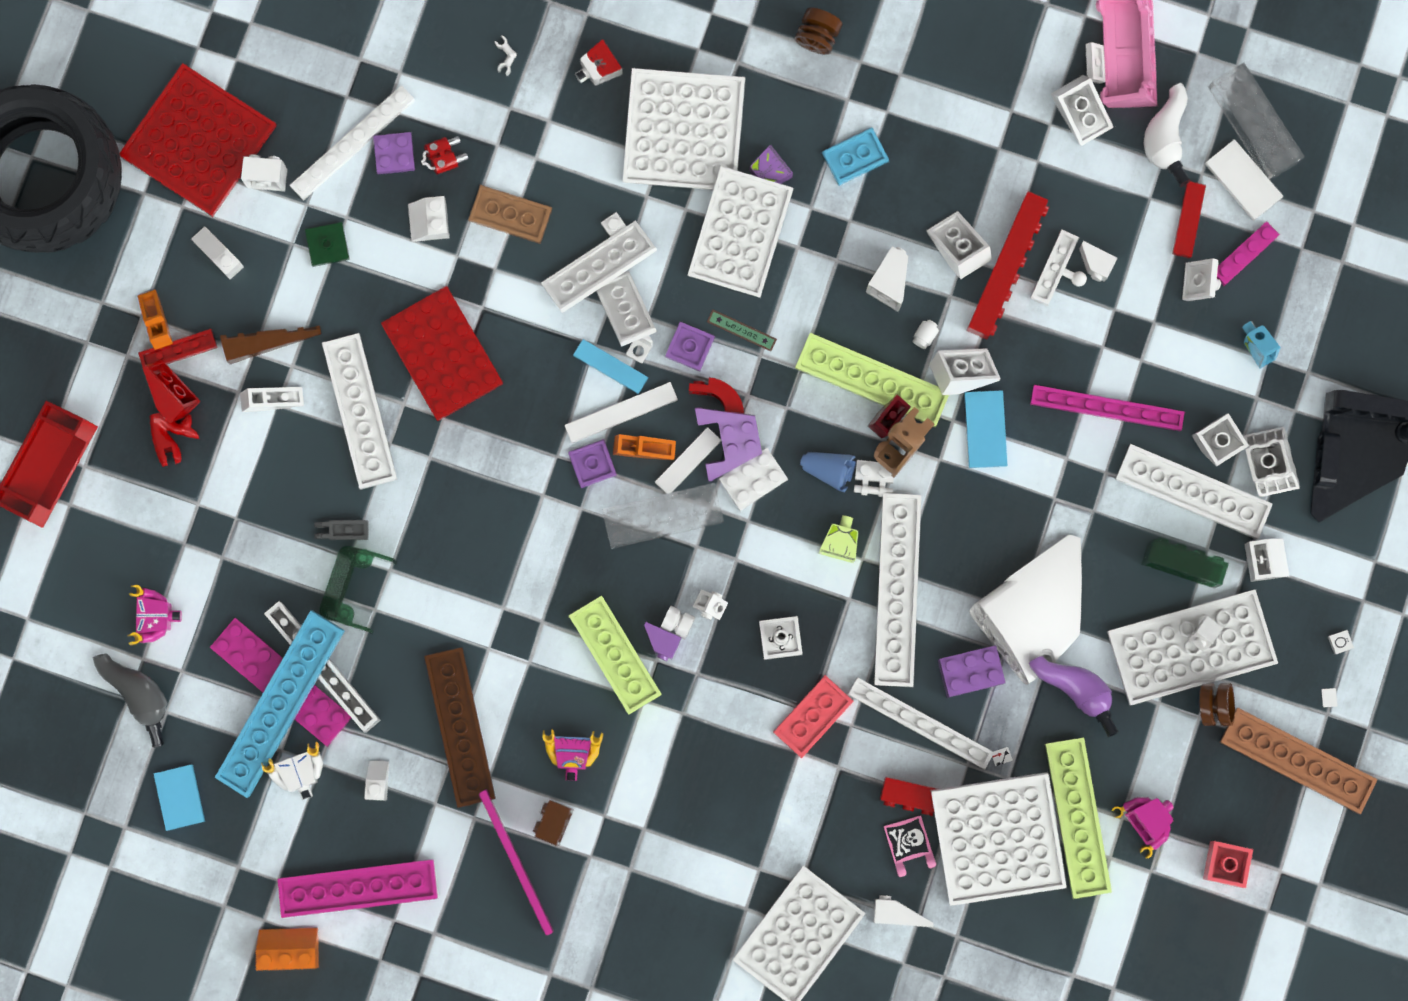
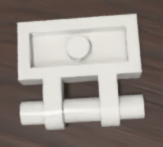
[854,460,894,497]

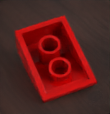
[143,360,201,423]

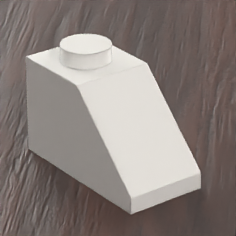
[1079,241,1117,282]
[365,761,389,801]

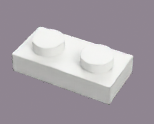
[1086,42,1106,84]

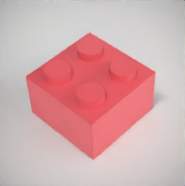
[1203,841,1253,888]

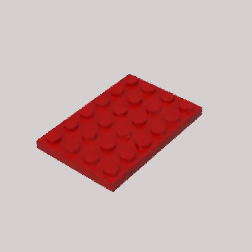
[381,286,504,422]

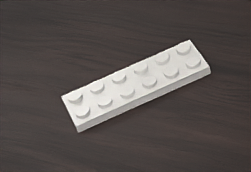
[541,221,657,313]

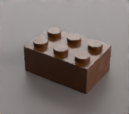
[533,800,574,846]

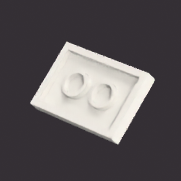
[719,448,788,511]

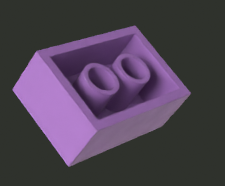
[938,645,1006,698]

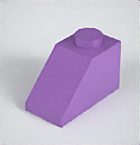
[644,622,681,661]

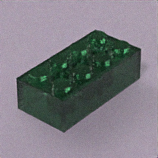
[1141,537,1229,589]

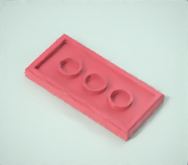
[773,675,854,759]

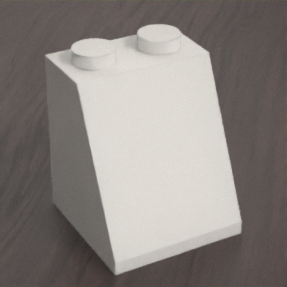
[866,246,908,312]

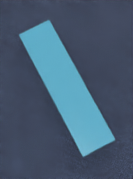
[573,339,648,394]

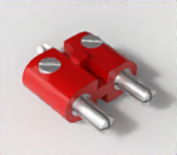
[421,136,468,175]

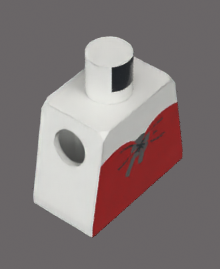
[575,40,623,85]

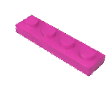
[1217,221,1280,286]

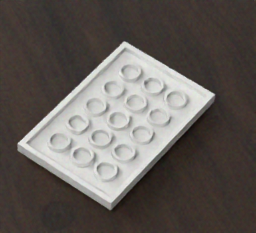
[688,166,794,298]
[732,866,866,1001]

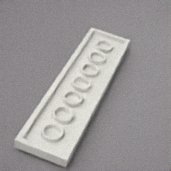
[322,333,398,490]
[1115,444,1273,540]

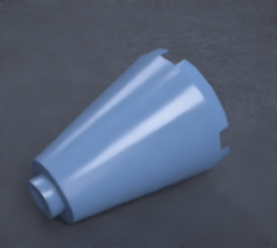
[800,452,856,492]

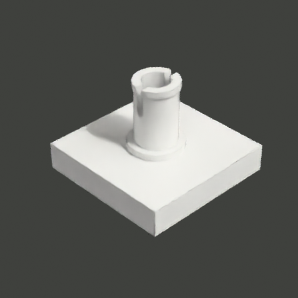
[1182,258,1221,301]

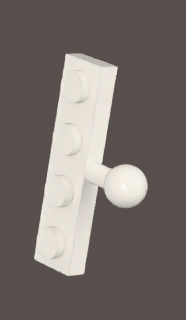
[1030,230,1087,306]

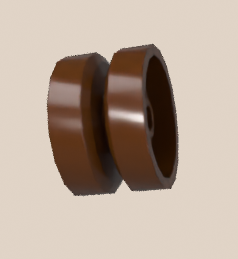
[1200,683,1235,726]

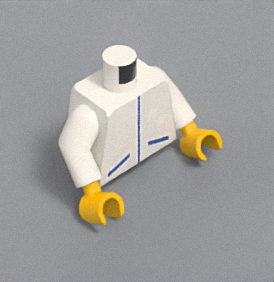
[261,742,323,800]

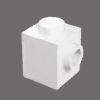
[1189,616,1222,651]

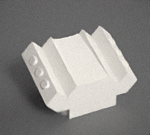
[1244,427,1300,497]

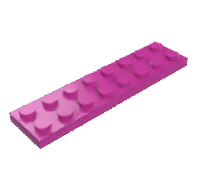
[210,618,352,747]
[277,860,438,918]

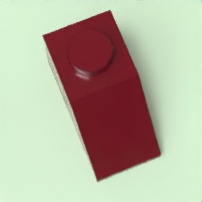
[867,394,911,439]

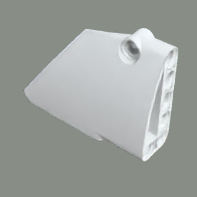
[969,535,1082,685]

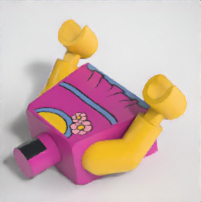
[543,729,603,781]

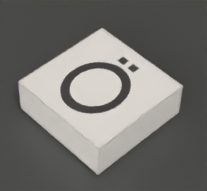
[1328,630,1354,655]

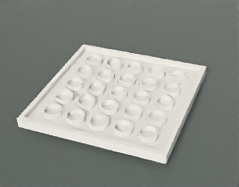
[623,68,745,190]
[931,772,1067,906]

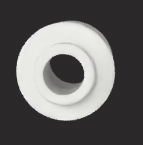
[912,320,939,349]

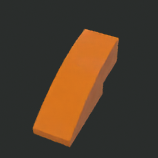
[138,289,173,350]
[613,434,676,460]

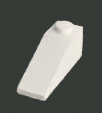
[191,226,244,279]
[240,387,304,412]
[873,895,934,927]

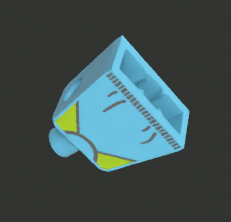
[1242,321,1281,369]

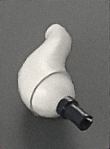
[1143,83,1191,187]

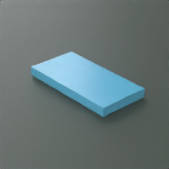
[964,391,1008,468]

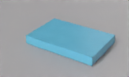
[822,128,889,186]
[154,764,205,831]

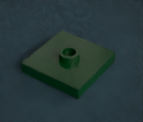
[305,222,350,267]

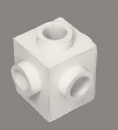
[693,590,728,620]

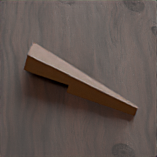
[220,326,322,364]

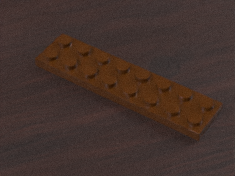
[424,647,496,808]

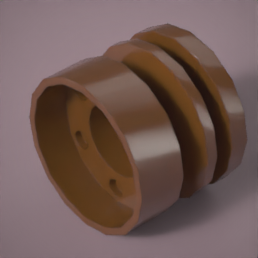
[794,8,843,55]

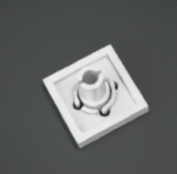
[759,616,803,660]

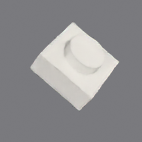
[601,212,626,237]

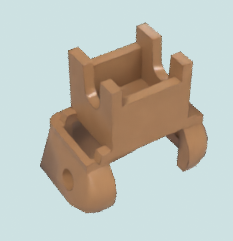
[874,407,935,478]

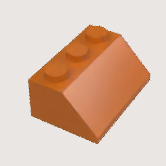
[256,928,319,970]

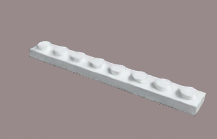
[290,85,415,201]
[848,677,994,770]

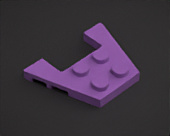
[695,407,762,481]

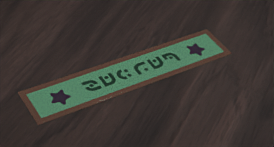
[707,310,777,351]

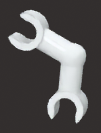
[495,36,517,76]

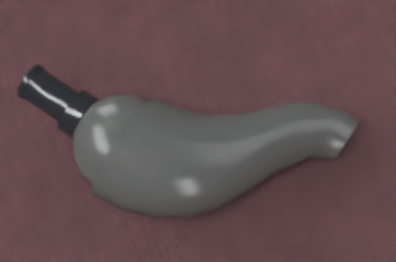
[93,654,168,747]

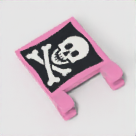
[884,816,936,877]

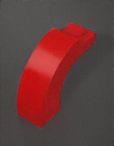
[689,377,744,413]

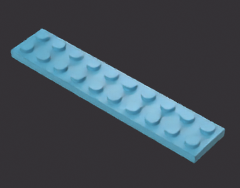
[215,611,345,798]

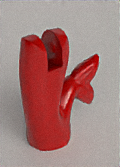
[149,413,199,467]

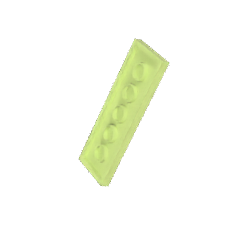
[569,596,662,715]

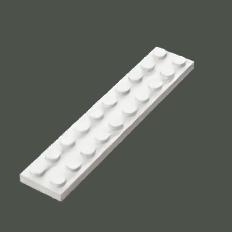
[874,493,921,687]

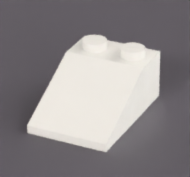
[1051,75,1113,146]
[927,211,992,279]
[930,348,1001,395]

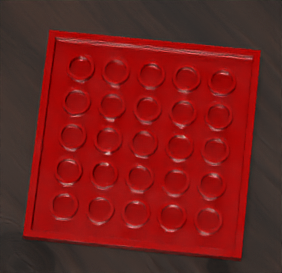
[120,63,277,217]

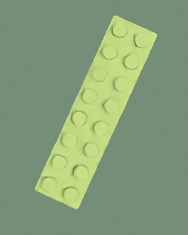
[795,333,949,427]
[1045,738,1112,899]

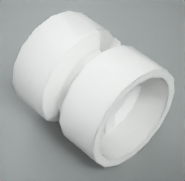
[661,606,695,639]

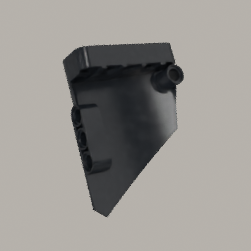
[1310,390,1408,523]

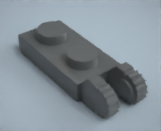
[314,520,369,540]

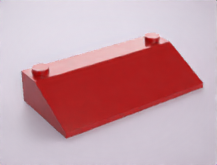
[0,401,98,528]

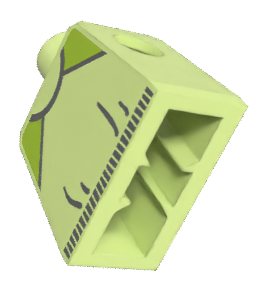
[819,515,858,563]

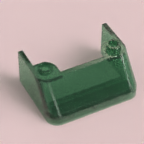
[319,546,397,635]

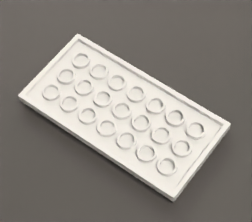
[1107,590,1278,706]

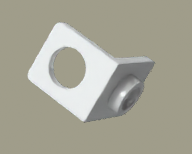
[626,335,653,363]

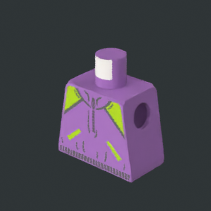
[749,145,793,184]

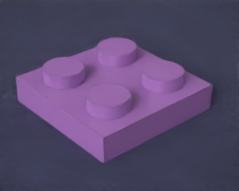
[373,132,415,174]

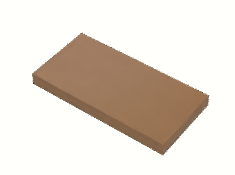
[468,185,552,244]

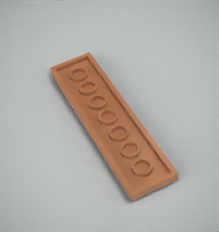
[1220,708,1378,814]

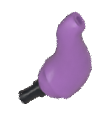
[1029,656,1119,737]

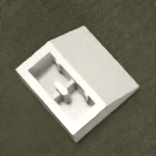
[1244,538,1289,582]

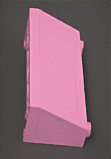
[1096,0,1158,108]

